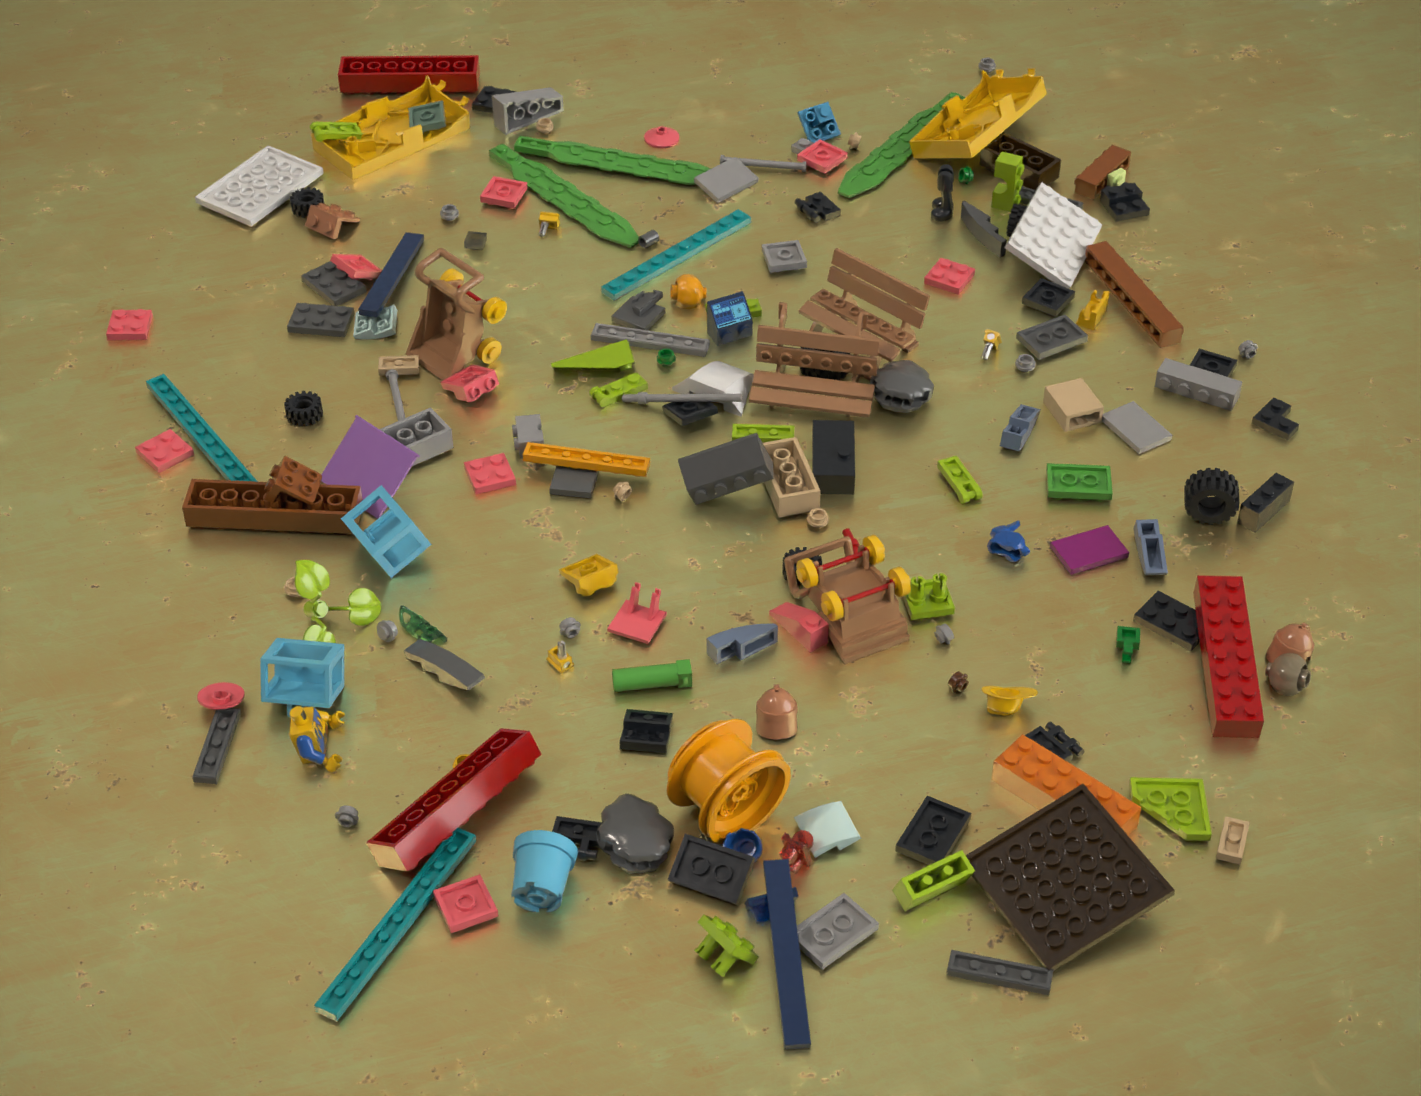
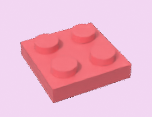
[797,139,848,174]
[480,176,528,208]
[330,254,382,280]
[924,258,975,295]
[106,309,153,340]
[135,429,194,473]
[464,453,516,494]
[433,874,499,933]

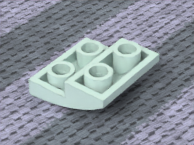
[353,305,397,339]
[794,801,861,858]

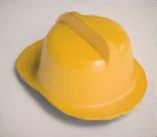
[981,686,1038,716]

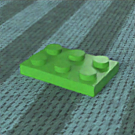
[1046,463,1113,500]

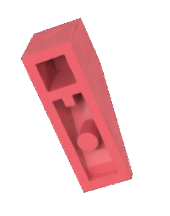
[769,602,829,653]

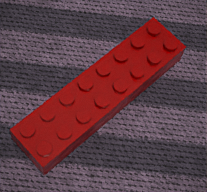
[338,55,480,94]
[1193,575,1264,738]
[366,728,542,871]

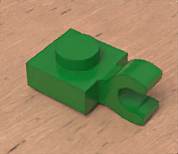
[1116,626,1140,663]

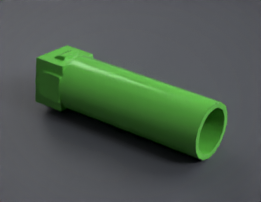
[612,659,692,692]

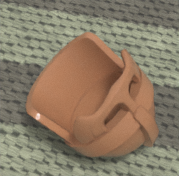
[1266,622,1314,663]
[756,684,798,740]

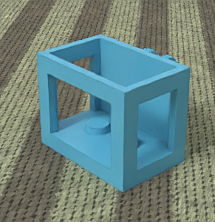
[341,485,432,578]
[260,638,344,717]

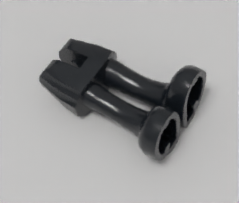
[931,164,954,222]

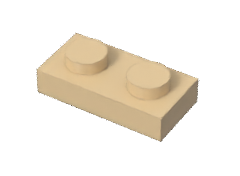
[378,355,419,376]
[1216,816,1250,865]

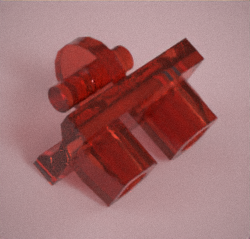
[779,830,814,874]

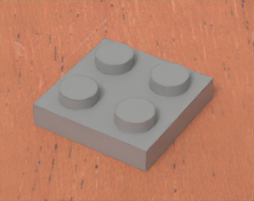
[762,240,807,273]

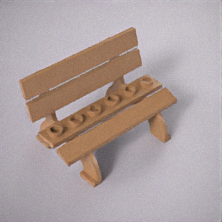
[799,248,930,381]
[749,302,880,418]

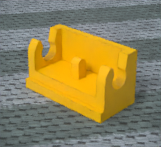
[1076,290,1110,330]

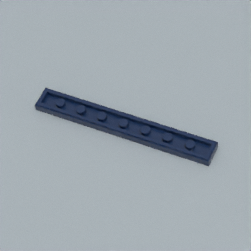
[358,232,424,317]
[763,859,811,1050]

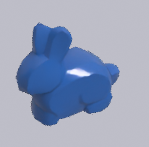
[987,521,1030,562]

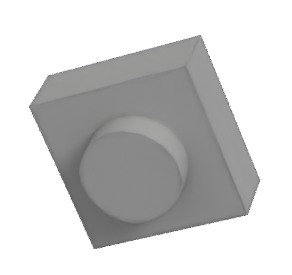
[791,138,814,154]

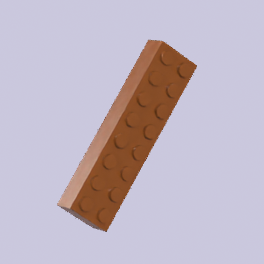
[182,479,363,534]

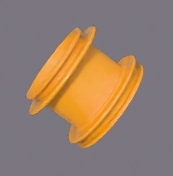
[667,719,791,844]

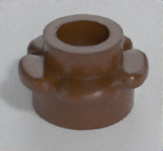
[948,671,969,693]

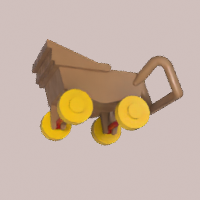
[405,248,507,380]
[784,535,911,664]

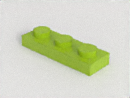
[732,424,795,443]

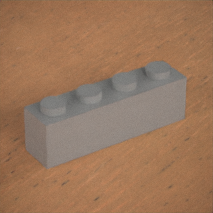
[1155,358,1242,411]

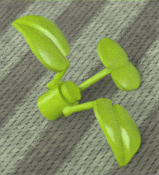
[295,560,381,643]

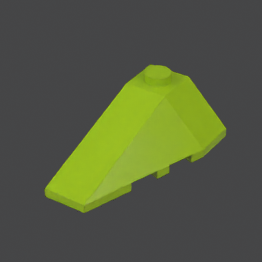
[551,339,635,371]

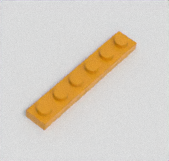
[523,442,650,477]

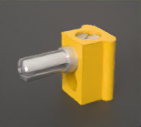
[539,212,560,237]
[981,329,1002,360]
[546,641,574,673]

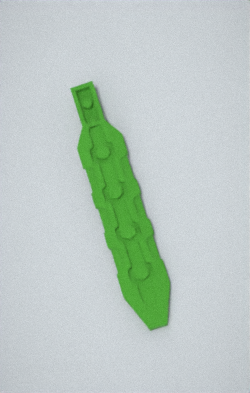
[838,92,965,198]
[514,136,711,185]
[489,144,639,247]

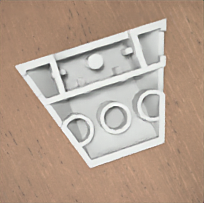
[672,361,754,417]

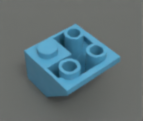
[797,102,841,143]

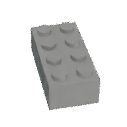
[380,407,453,466]

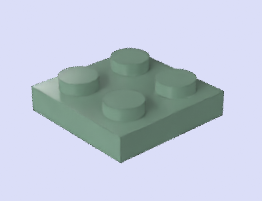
[408,100,446,133]

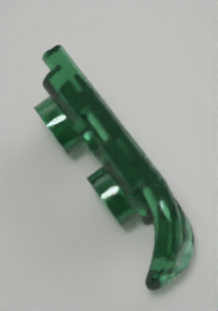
[399,605,447,643]

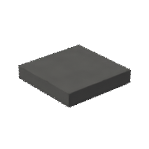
[612,296,665,330]
[549,466,599,498]

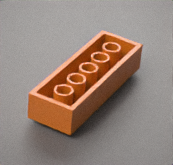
[992,734,1141,836]

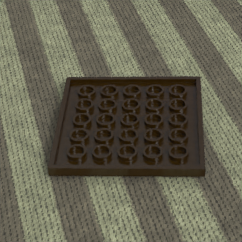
[966,784,1175,971]

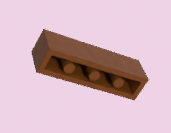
[1074,145,1131,200]

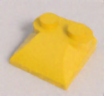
[559,554,619,596]

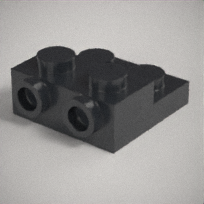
[1100,182,1150,222]

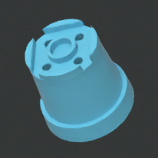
[511,830,578,912]

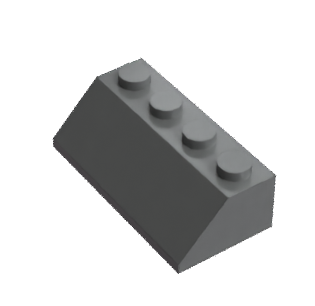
[678,433,774,505]

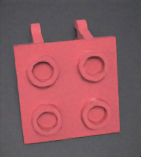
[607,582,667,644]

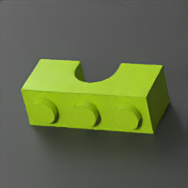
[991,152,1024,212]

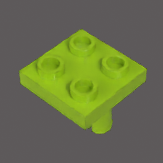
[903,573,955,620]
[694,914,759,977]

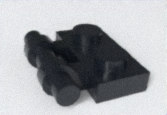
[795,192,841,223]
[1025,722,1084,762]
[552,816,602,861]

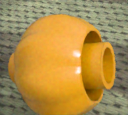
[670,274,707,309]

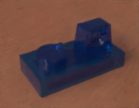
[745,887,799,924]

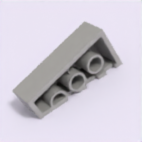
[492,87,564,135]

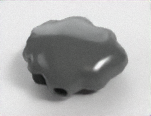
[870,360,934,413]
[596,793,674,874]

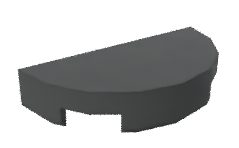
[632,290,663,317]

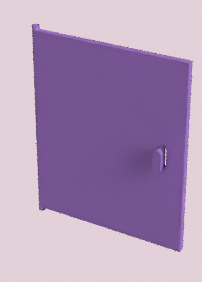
[321,415,420,519]

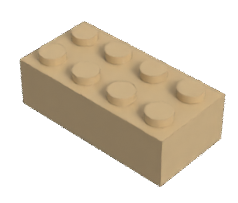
[763,437,821,517]

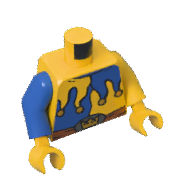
[289,706,345,772]

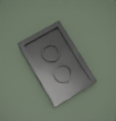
[301,261,366,306]
[287,303,354,337]
[1016,315,1088,360]

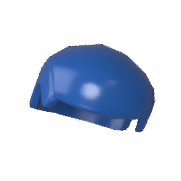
[723,828,763,863]

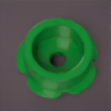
[958,166,974,184]
[657,348,676,366]

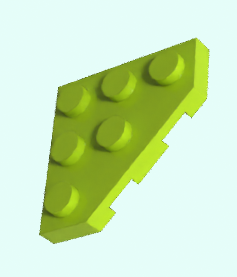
[1129,777,1212,841]

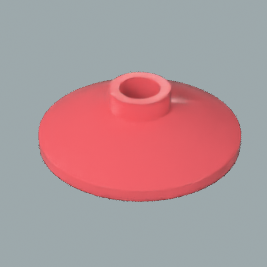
[644,126,679,148]
[197,682,245,710]

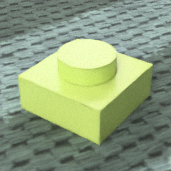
[1107,168,1126,187]

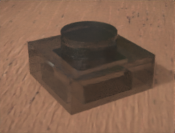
[464,231,487,250]

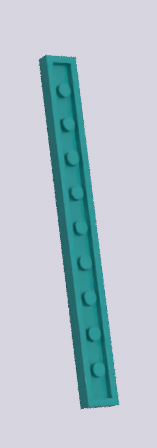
[601,209,751,301]
[146,374,258,482]
[314,828,476,1021]

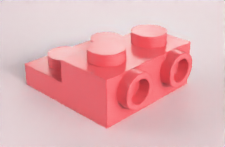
[441,364,499,402]

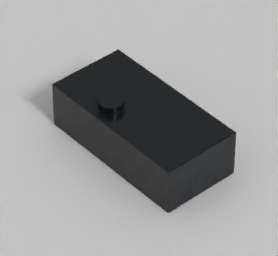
[812,420,855,495]

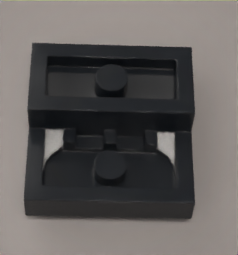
[620,709,673,753]

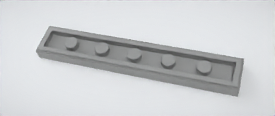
[591,323,710,357]

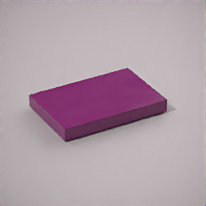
[1050,525,1129,575]

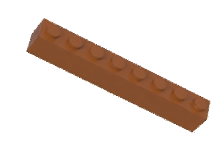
[1084,241,1184,348]

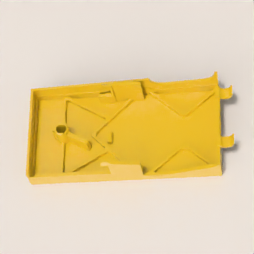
[909,68,1047,158]
[311,76,470,180]

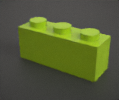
[892,850,975,911]

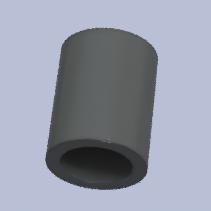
[638,230,659,248]

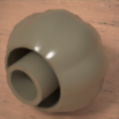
[1265,653,1311,696]

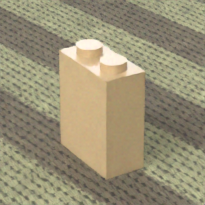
[1043,378,1104,432]

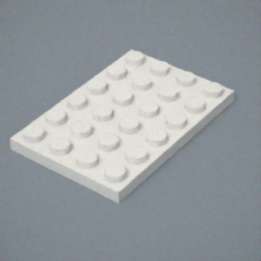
[195,145,324,226]
[1005,183,1102,289]

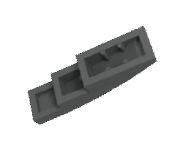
[961,201,1007,258]
[404,639,485,691]

